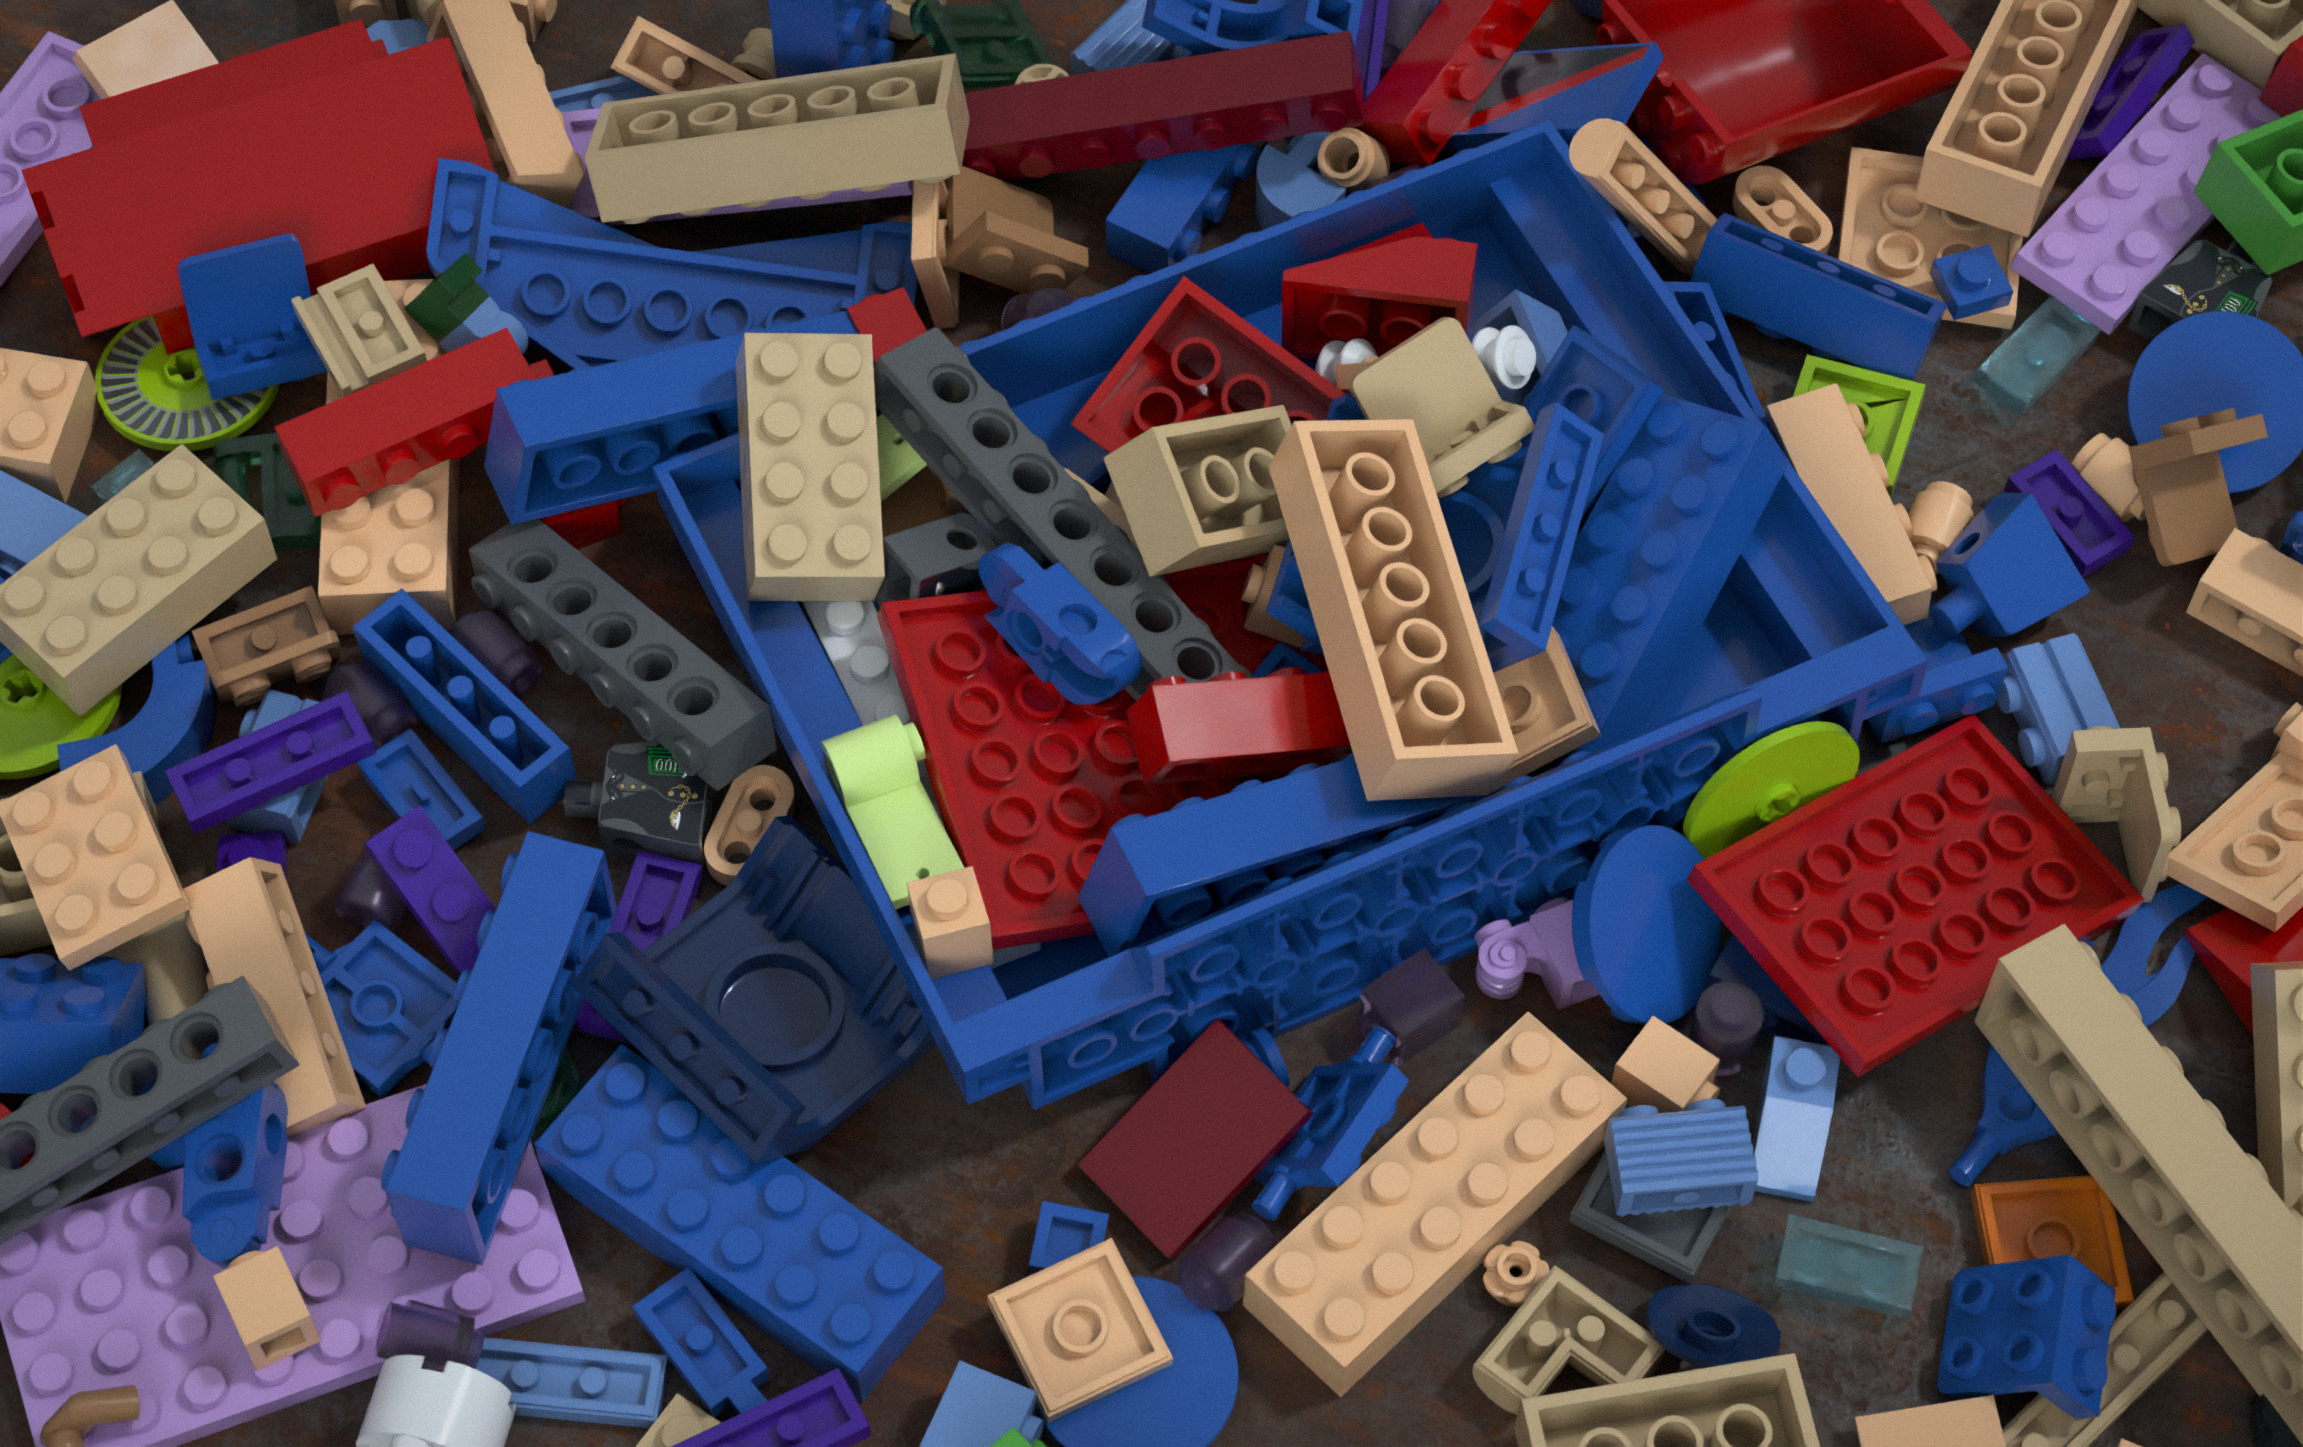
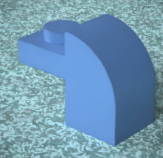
[1255,132,1346,230]

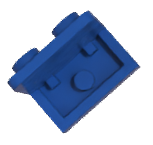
[177,234,328,400]
[1867,601,2008,744]
[1937,1255,2116,1419]

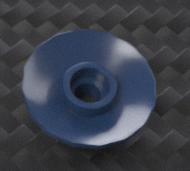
[1645,1283,1781,1369]

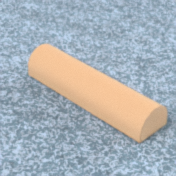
[610,16,759,95]
[1569,118,1717,275]

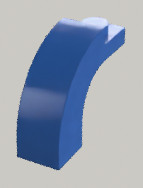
[1142,0,1363,58]
[57,633,217,805]

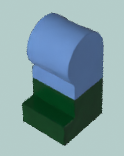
[404,253,528,355]

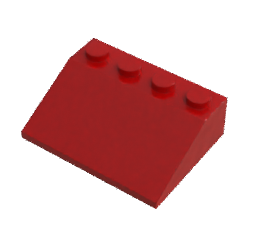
[1071,276,1345,567]

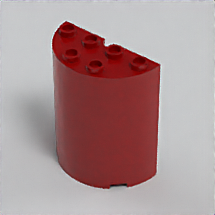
[1596,0,1973,185]

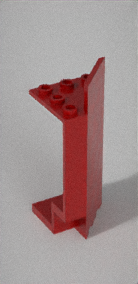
[21,19,495,355]

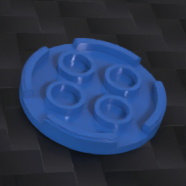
[2125,311,2303,496]
[1572,825,1721,1024]
[1037,1276,1238,1447]

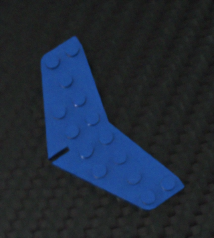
[427,158,917,371]

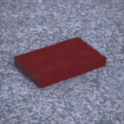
[1077,1019,1314,1261]

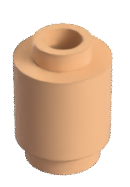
[1317,128,1390,193]
[2071,433,2146,522]
[1908,481,1974,575]

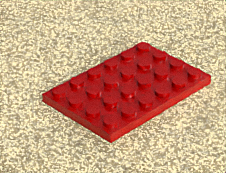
[1687,714,2144,1077]

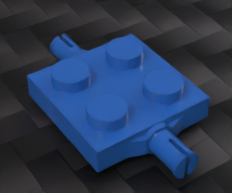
[305,919,457,1099]
[1251,1026,1409,1221]

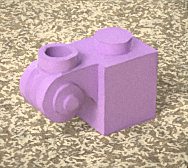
[1474,897,1600,1010]

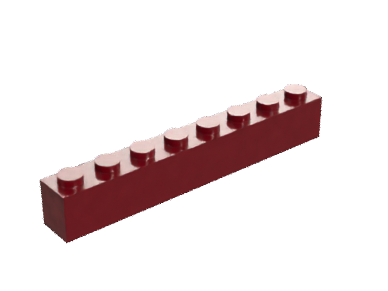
[901,31,1364,197]

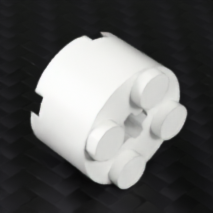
[356,1355,516,1447]

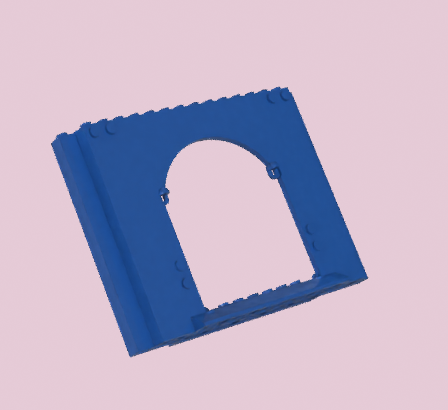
[652,119,1928,1110]

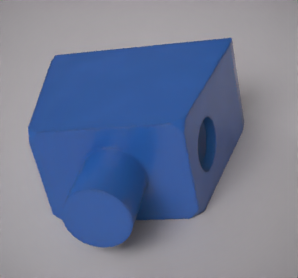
[1930,493,2090,637]

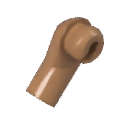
[40,1385,140,1447]

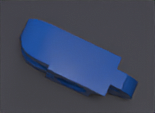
[978,543,1142,705]
[182,1081,288,1269]

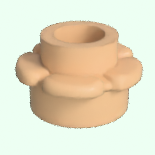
[1483,1241,1550,1307]

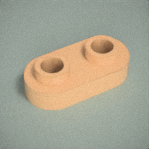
[1732,165,1833,255]
[704,765,796,886]

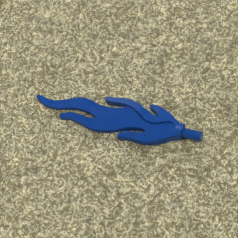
[1949,883,2209,1187]

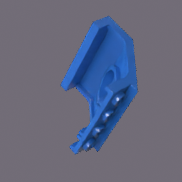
[1266,393,1604,673]

